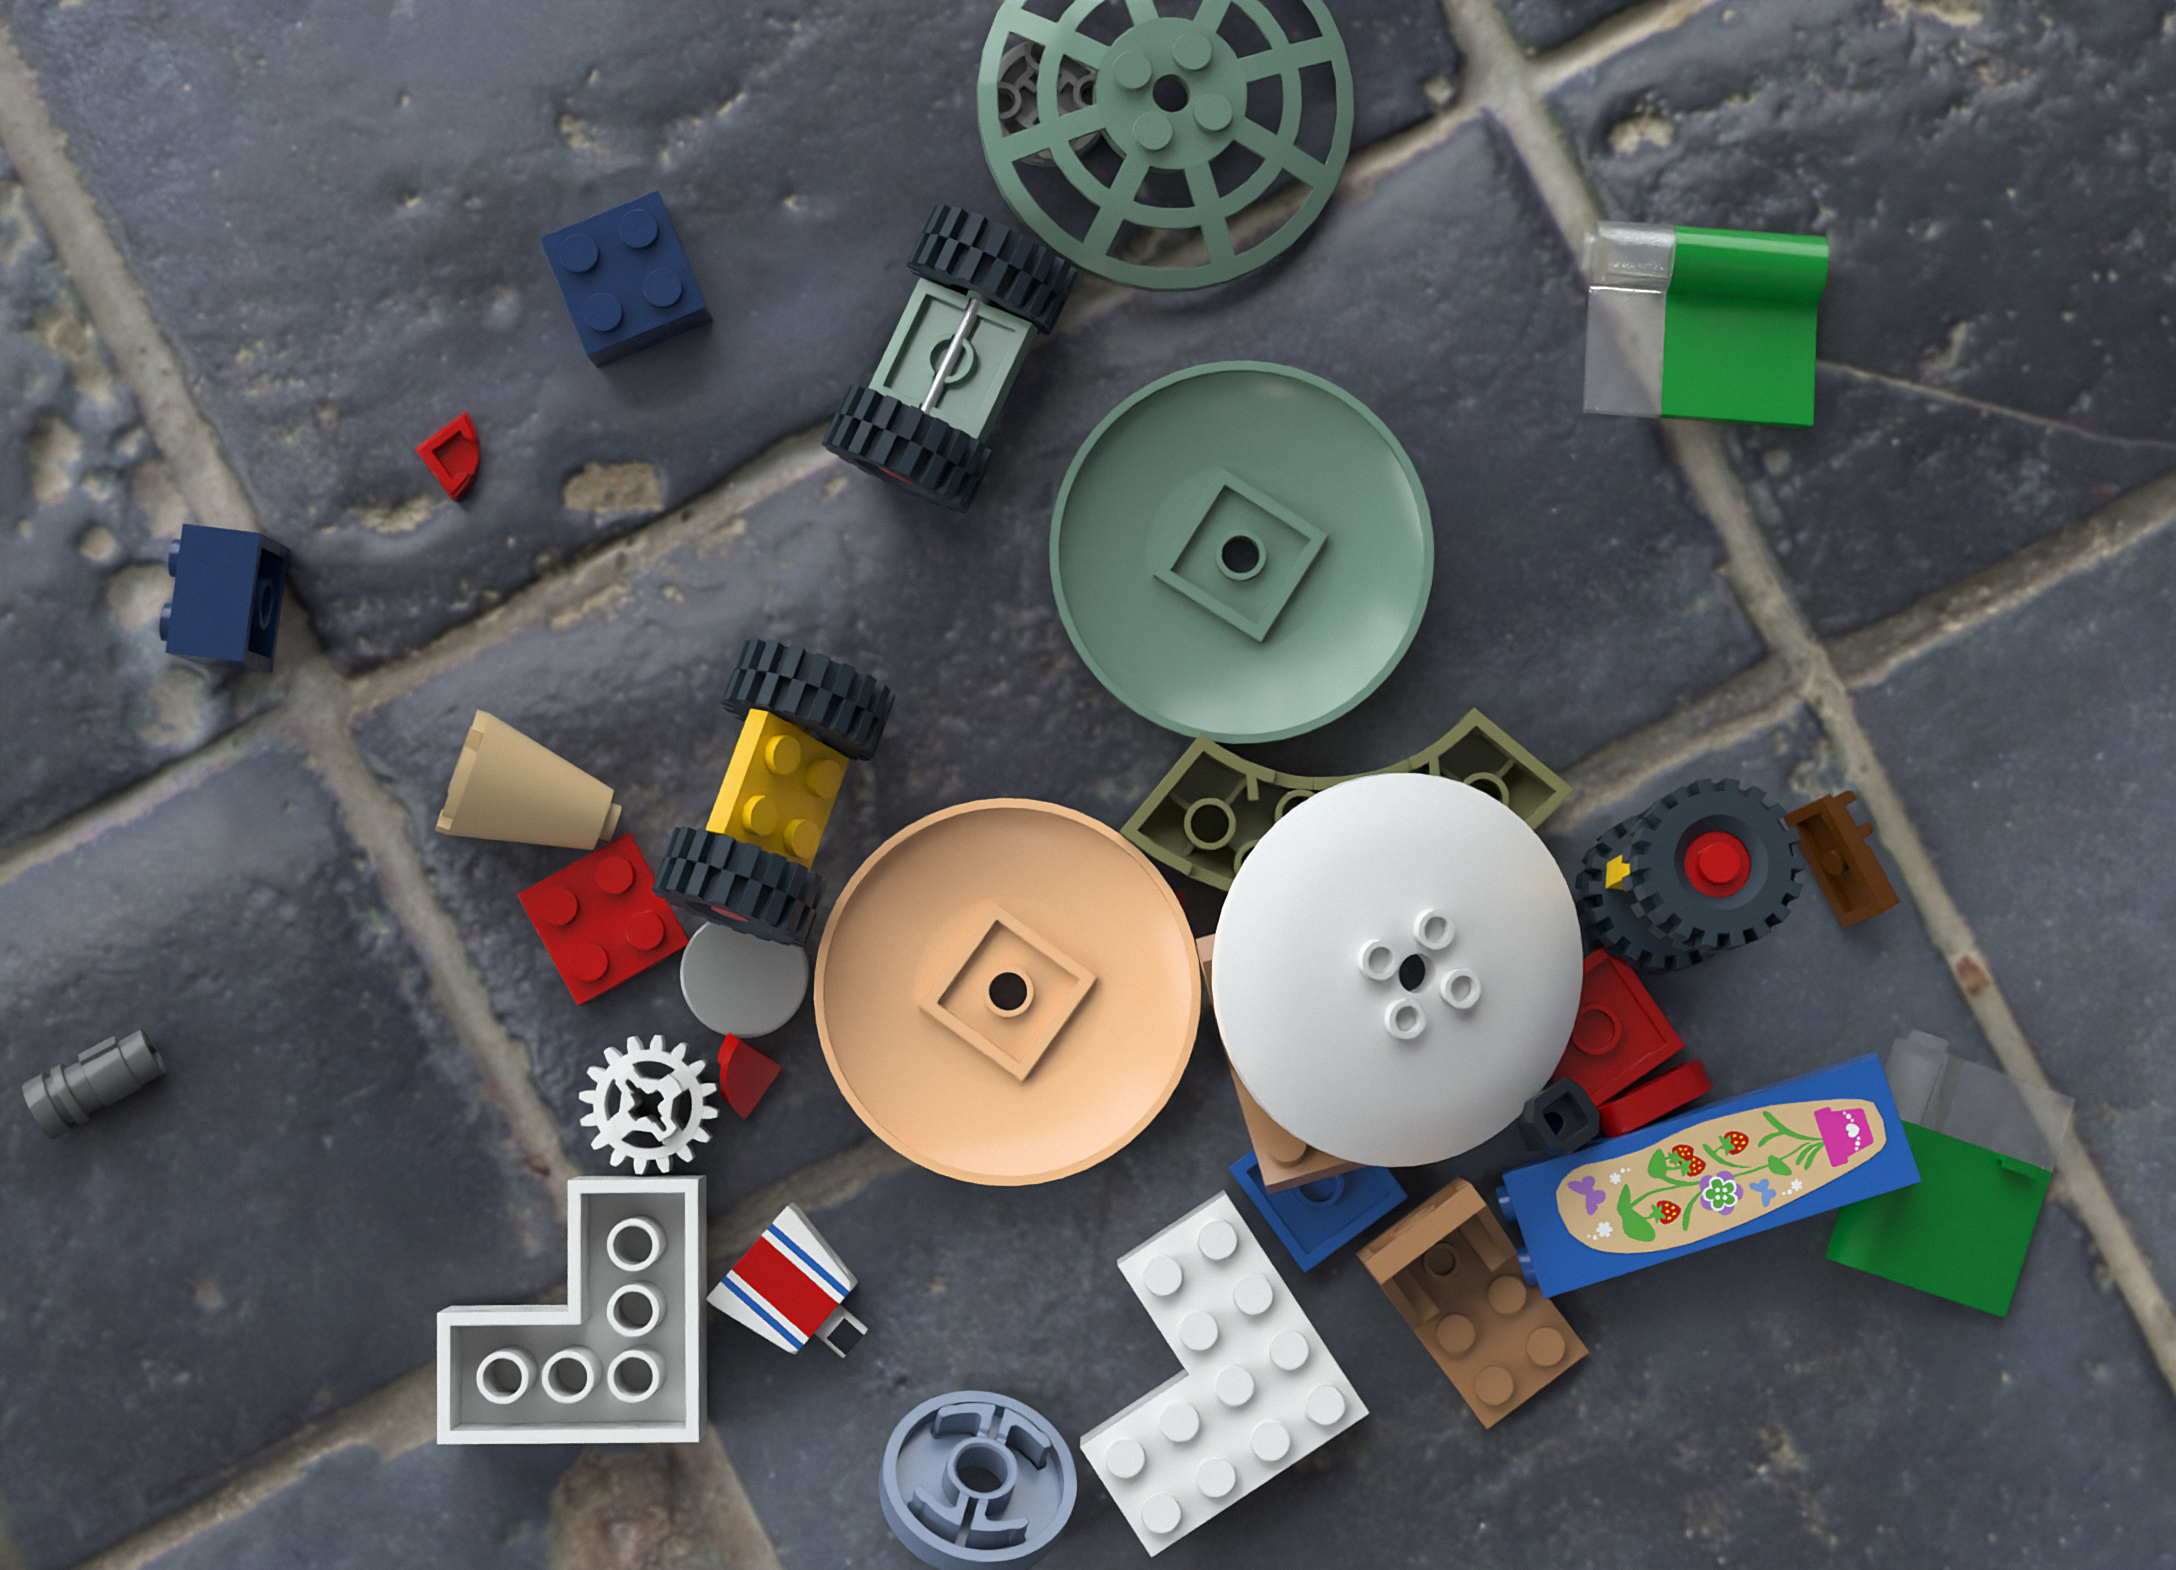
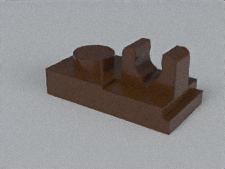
[1783,790,1900,928]

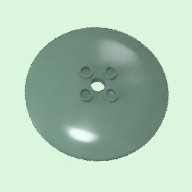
[1049,360,1434,745]

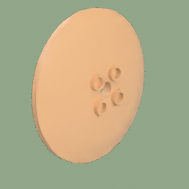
[814,798,1201,1186]

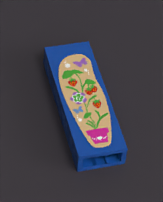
[1496,1051,1922,1299]

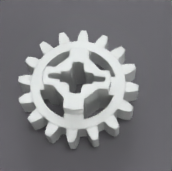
[579,1035,721,1175]

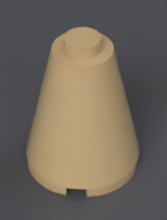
[435,709,622,850]

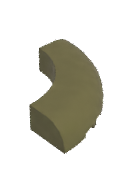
[1119,707,1574,892]

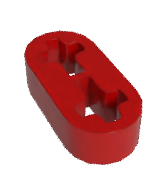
[1596,1057,1714,1139]

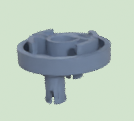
[879,1391,1077,1570]

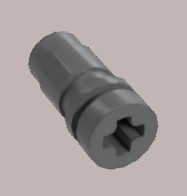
[22,1029,166,1139]

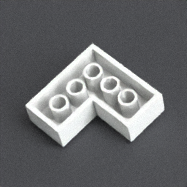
[437,1175,707,1444]
[1080,1190,1369,1557]

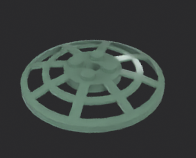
[976,0,1354,292]

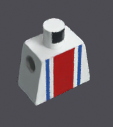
[706,1202,868,1358]

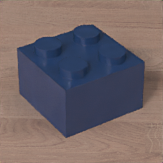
[539,190,714,368]
[159,523,289,673]

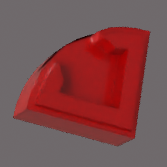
[415,411,481,502]
[717,1032,783,1120]

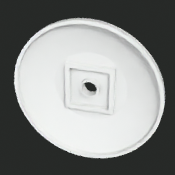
[1212,773,1583,1167]

